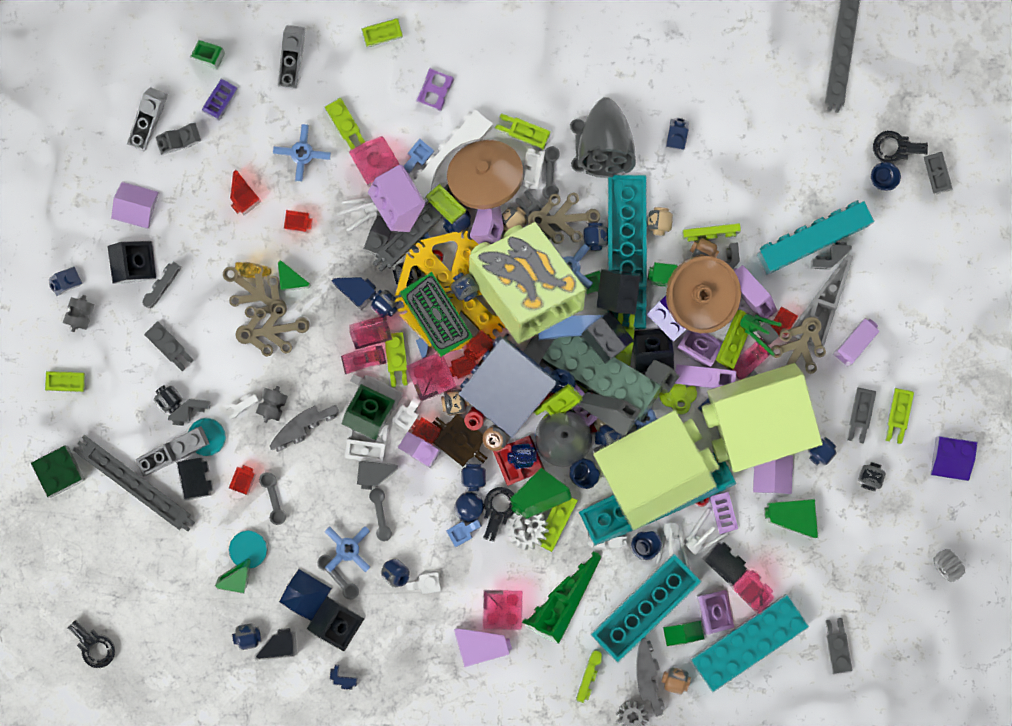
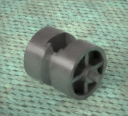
[63,295,95,332]
[256,386,288,423]

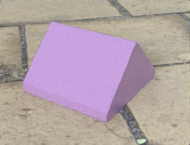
[111,182,159,229]
[677,330,723,368]
[753,455,793,494]
[697,590,734,635]

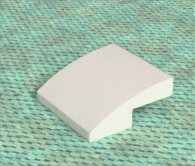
[345,424,389,463]

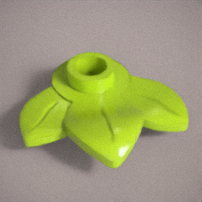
[659,384,697,415]

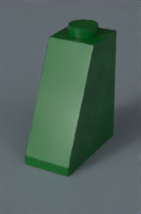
[510,468,572,519]
[764,499,818,538]

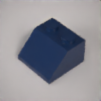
[332,277,376,311]

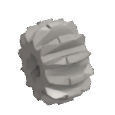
[933,549,965,582]
[616,701,649,726]

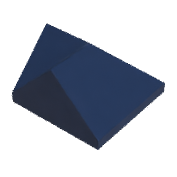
[279,569,332,621]

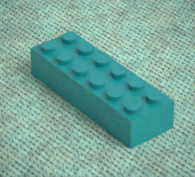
[757,200,874,275]
[590,554,701,663]
[690,594,809,692]

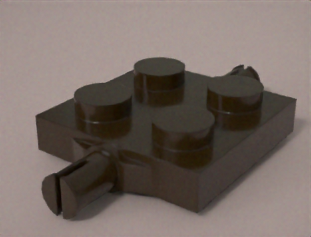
[432,414,488,467]

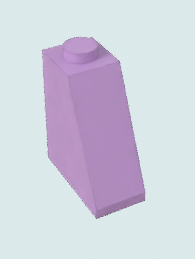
[734,265,777,323]
[833,318,879,367]
[398,432,440,468]
[454,628,512,667]

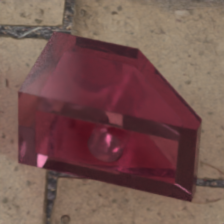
[730,338,774,380]
[341,345,387,374]

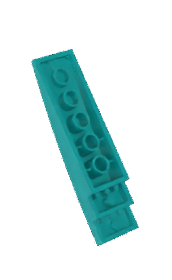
[608,175,647,329]
[579,452,737,546]

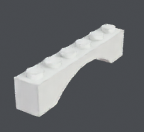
[413,110,493,208]

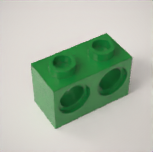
[648,262,678,287]

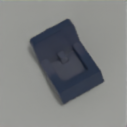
[666,118,689,150]
[49,266,83,296]
[330,664,358,690]

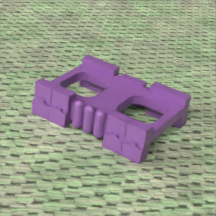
[416,68,454,111]

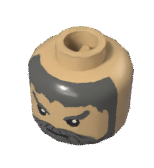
[502,207,527,232]
[647,207,673,236]
[441,389,469,416]

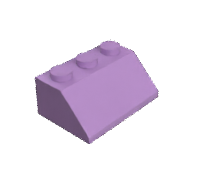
[368,165,426,232]

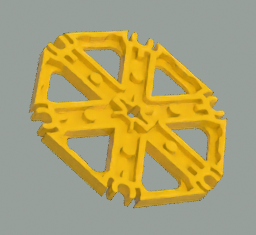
[394,230,505,352]

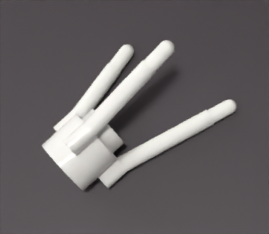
[337,196,379,232]
[685,508,728,555]
[656,523,690,568]

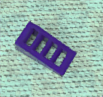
[201,79,238,121]

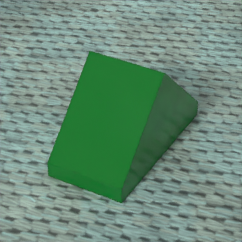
[190,40,225,70]
[278,260,311,291]
[215,558,251,594]
[663,620,704,646]

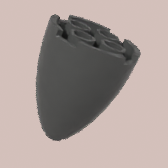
[578,97,636,178]
[535,410,592,467]

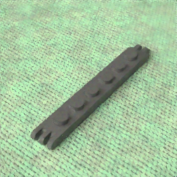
[825,0,860,113]
[373,184,459,272]
[73,435,195,531]

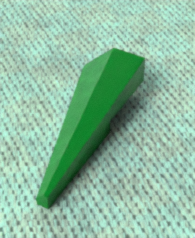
[522,551,601,644]

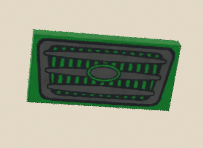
[399,272,473,358]

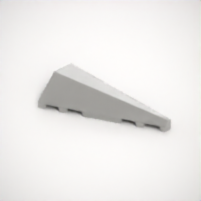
[792,254,853,349]

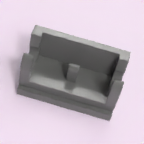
[924,152,953,194]

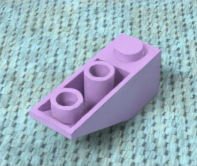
[470,206,504,245]
[675,364,736,389]

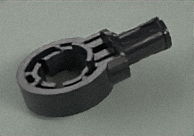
[873,130,928,164]
[483,487,514,542]
[67,620,115,668]

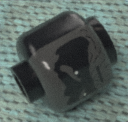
[393,262,422,287]
[154,385,182,414]
[858,462,886,492]

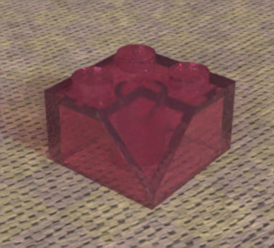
[349,136,400,188]
[406,353,457,402]
[730,570,774,614]
[483,590,522,630]

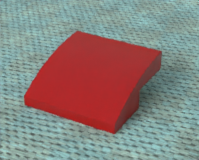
[493,435,545,486]

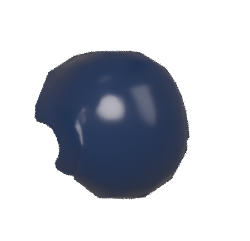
[870,162,901,191]
[550,368,576,393]
[569,458,600,489]
[454,492,484,523]
[630,531,662,560]

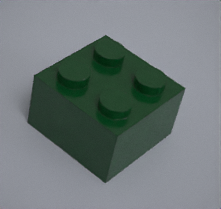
[341,384,396,440]
[30,445,85,498]

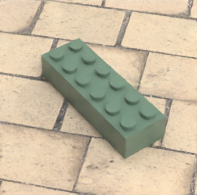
[542,336,662,422]

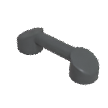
[570,119,585,172]
[542,146,560,200]
[259,472,286,525]
[369,488,392,541]
[317,555,359,600]

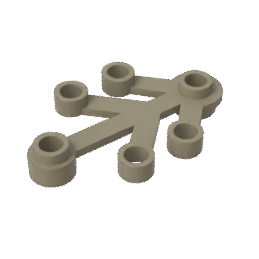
[527,193,601,244]
[223,264,287,318]
[235,304,310,357]
[771,316,826,374]

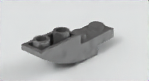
[270,405,340,452]
[135,426,209,477]
[636,637,665,717]

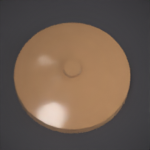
[447,140,524,209]
[666,256,741,333]

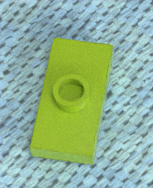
[361,18,403,48]
[425,184,466,224]
[45,371,85,392]

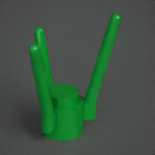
[740,313,782,356]

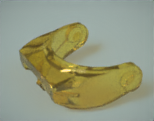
[235,262,272,278]

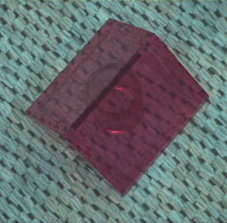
[349,316,393,350]

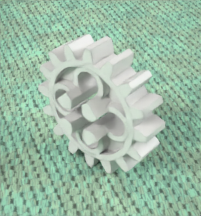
[506,513,549,550]

